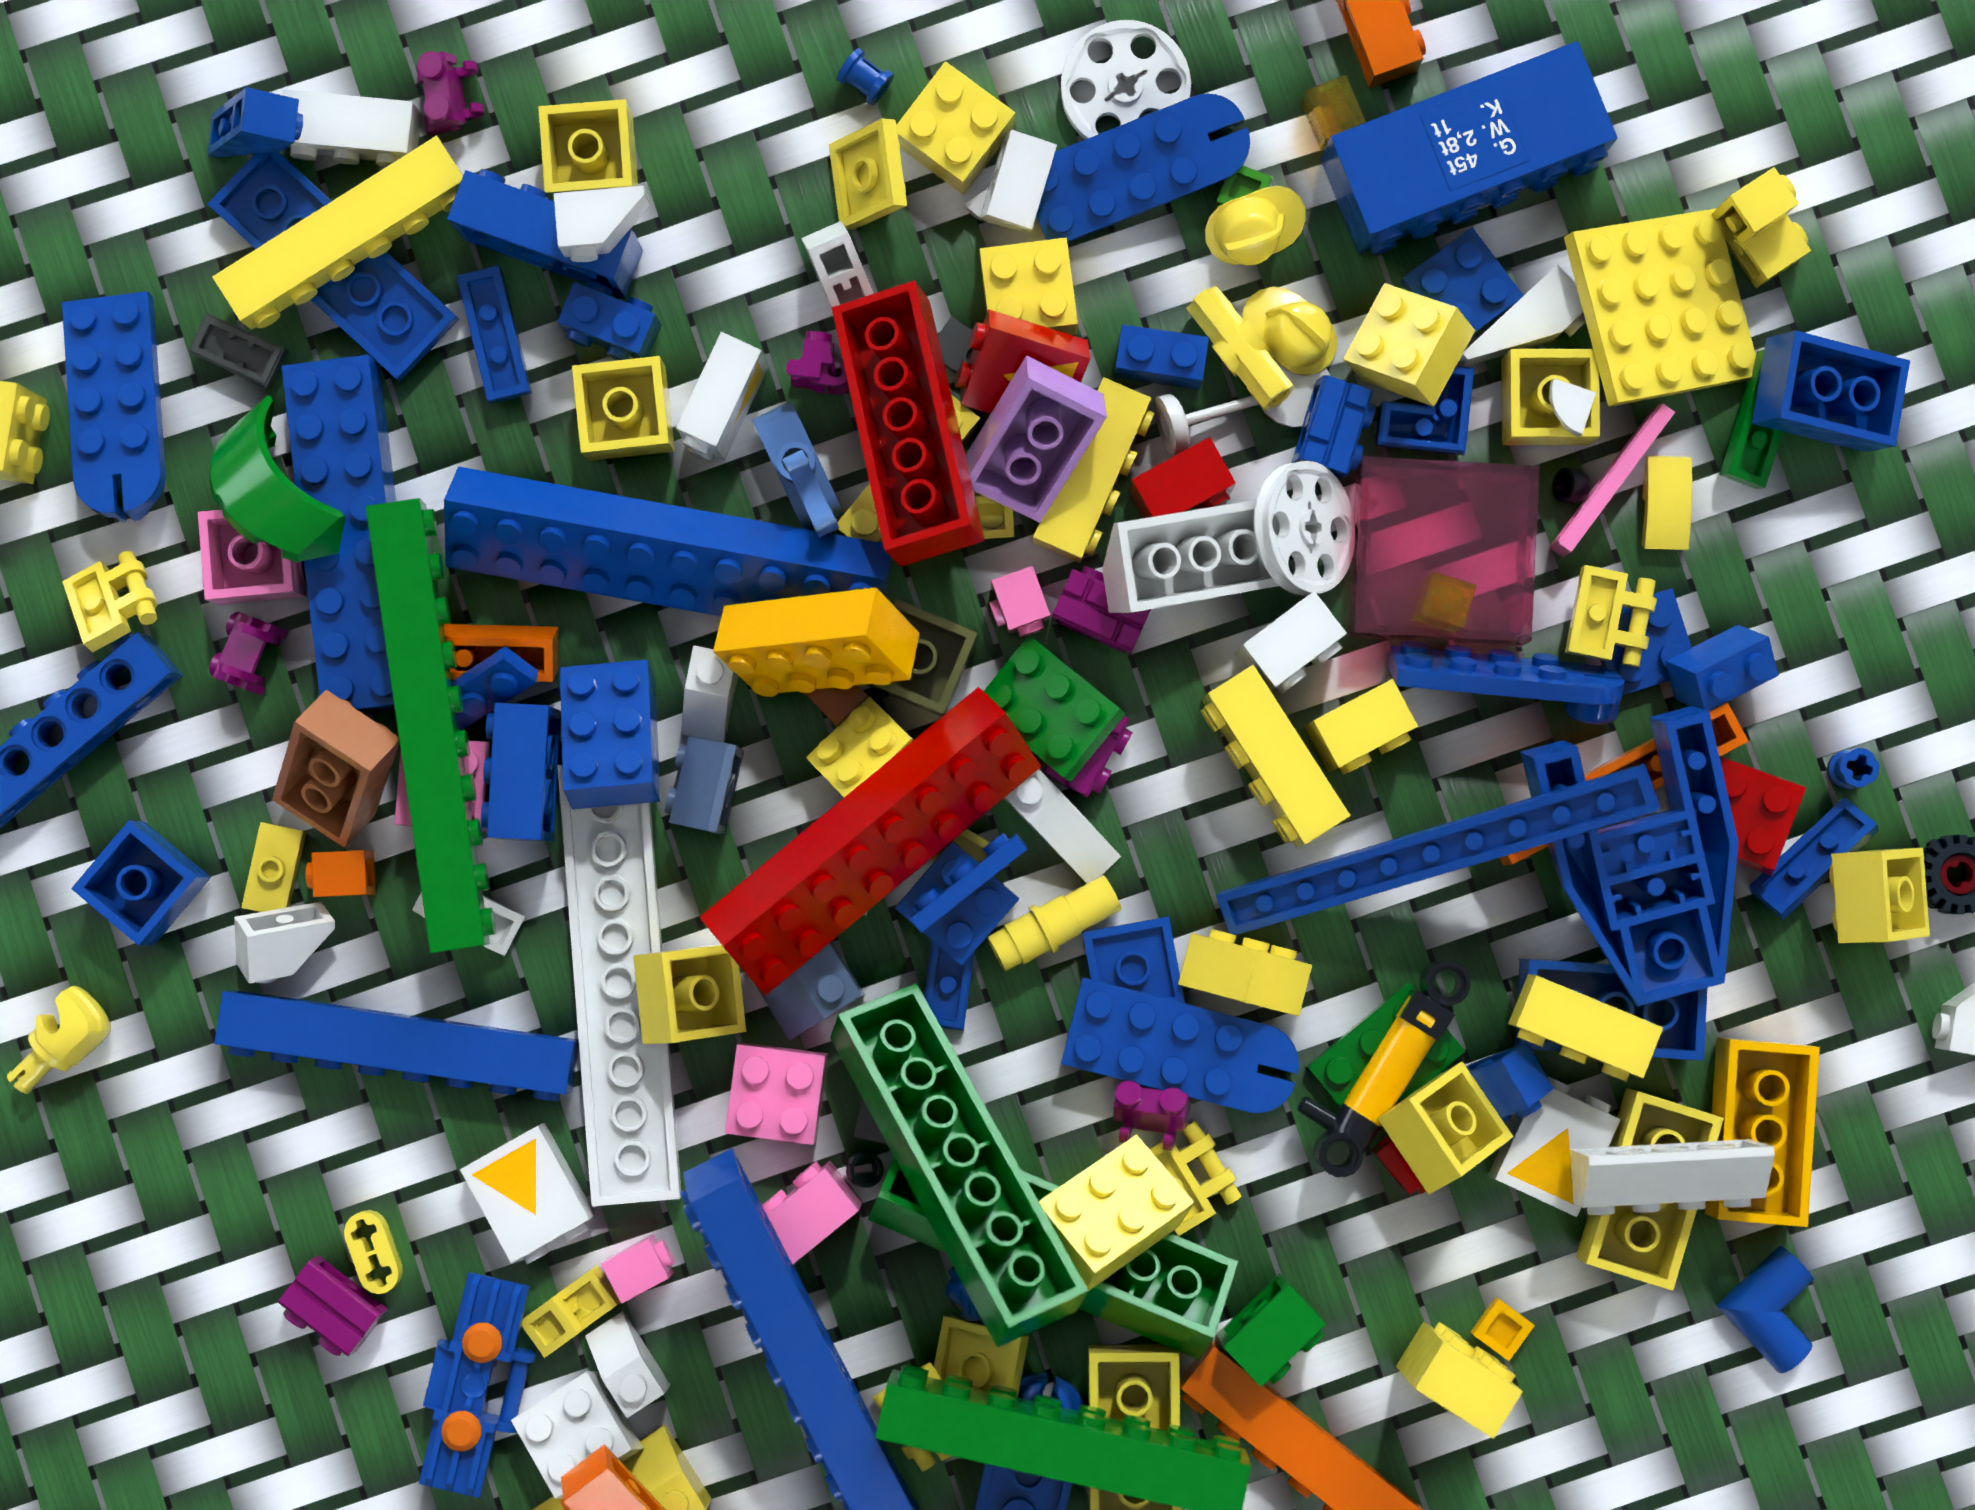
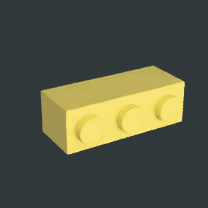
[1508,974,1663,1082]

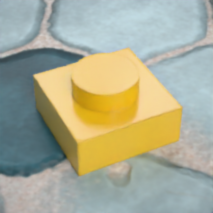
[1470,1297,1535,1361]

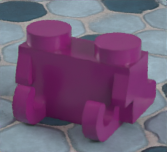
[416,51,485,136]
[786,331,850,395]
[209,612,289,696]
[1113,1081,1192,1151]

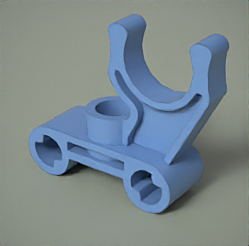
[752,401,844,537]

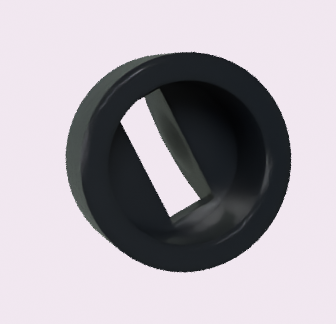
[1552,468,1591,503]
[846,1151,884,1188]

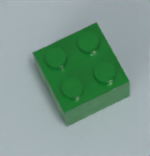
[1216,1273,1326,1387]

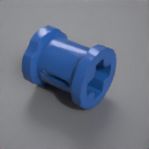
[836,48,894,106]
[1827,748,1880,789]

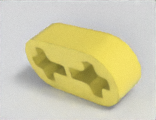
[344,1210,403,1294]

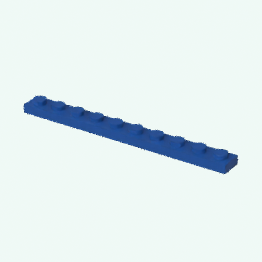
[1216,764,1660,935]

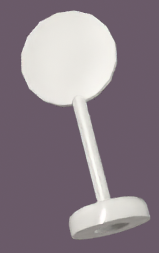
[1154,360,1330,455]

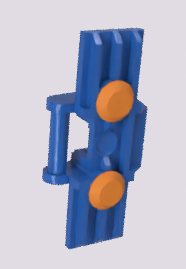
[419,1272,537,1498]

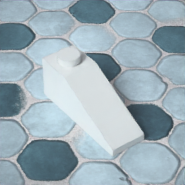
[801,221,874,309]
[1457,264,1586,367]
[1004,769,1121,884]

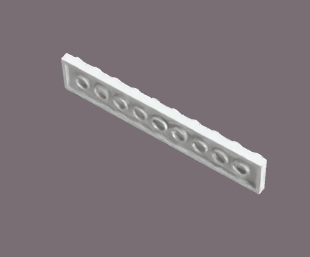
[557,765,682,1206]

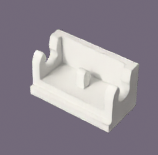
[979,129,1057,231]

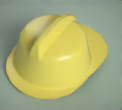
[1205,186,1306,266]
[1242,287,1337,376]

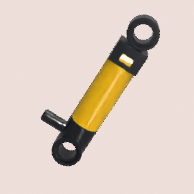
[1297,961,1470,1177]

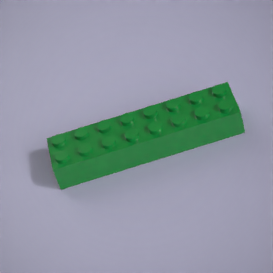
[830,983,1089,1348]
[868,1157,1238,1359]
[875,1365,1251,1510]

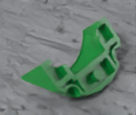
[209,395,345,562]

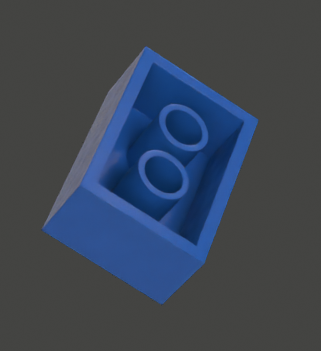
[1752,330,1910,452]
[560,659,660,810]
[481,703,561,842]

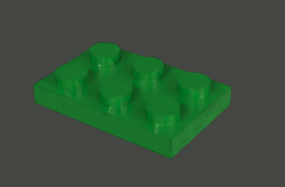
[984,635,1126,783]
[1306,983,1466,1107]

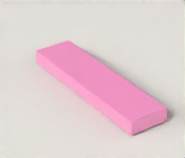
[1550,403,1675,558]

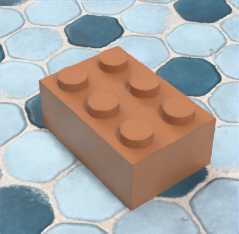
[272,690,400,848]

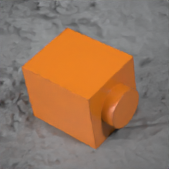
[306,850,376,897]

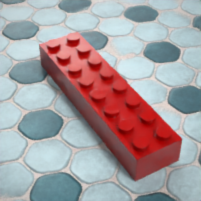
[700,687,1042,996]

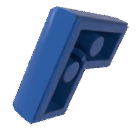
[1375,366,1474,456]
[1716,1245,1814,1373]

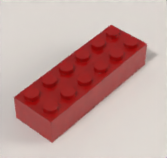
[831,280,985,567]

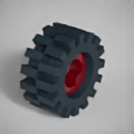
[1923,835,1975,914]

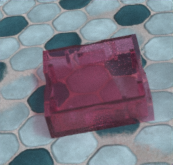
[1348,456,1540,647]

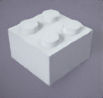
[1236,591,1347,694]
[511,1371,644,1499]

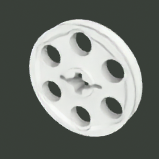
[1061,20,1191,140]
[1254,461,1355,595]

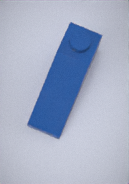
[207,87,303,158]

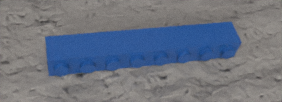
[214,990,579,1101]

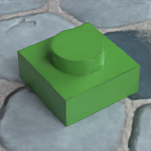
[1215,166,1272,207]

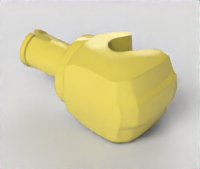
[7,986,111,1094]

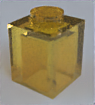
[1301,75,1366,150]
[1413,572,1476,633]

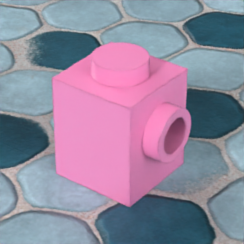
[989,566,1050,638]

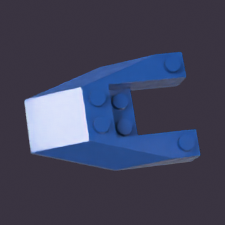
[1520,706,1739,1006]

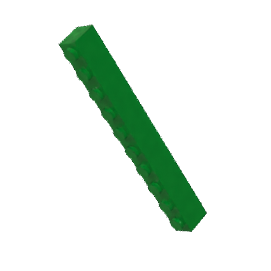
[366,498,496,953]

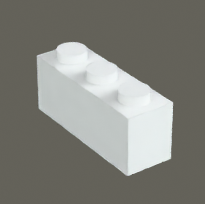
[282,89,421,168]

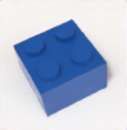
[71,820,211,946]

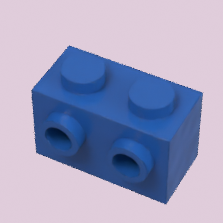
[557,281,662,360]

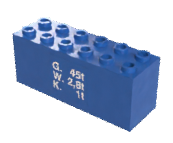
[1321,41,1618,256]

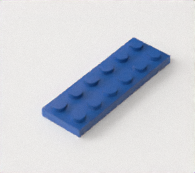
[207,151,459,382]

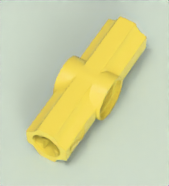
[1186,285,1295,412]

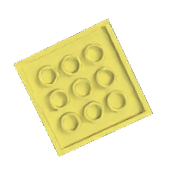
[1564,208,1756,407]

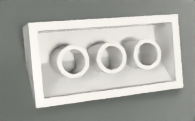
[1102,500,1280,613]
[1570,1139,1775,1215]

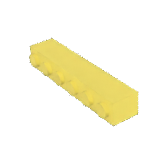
[212,135,463,330]

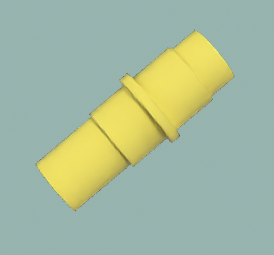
[987,875,1122,972]

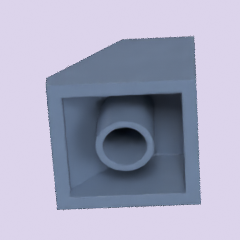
[664,736,744,835]
[756,941,864,1041]

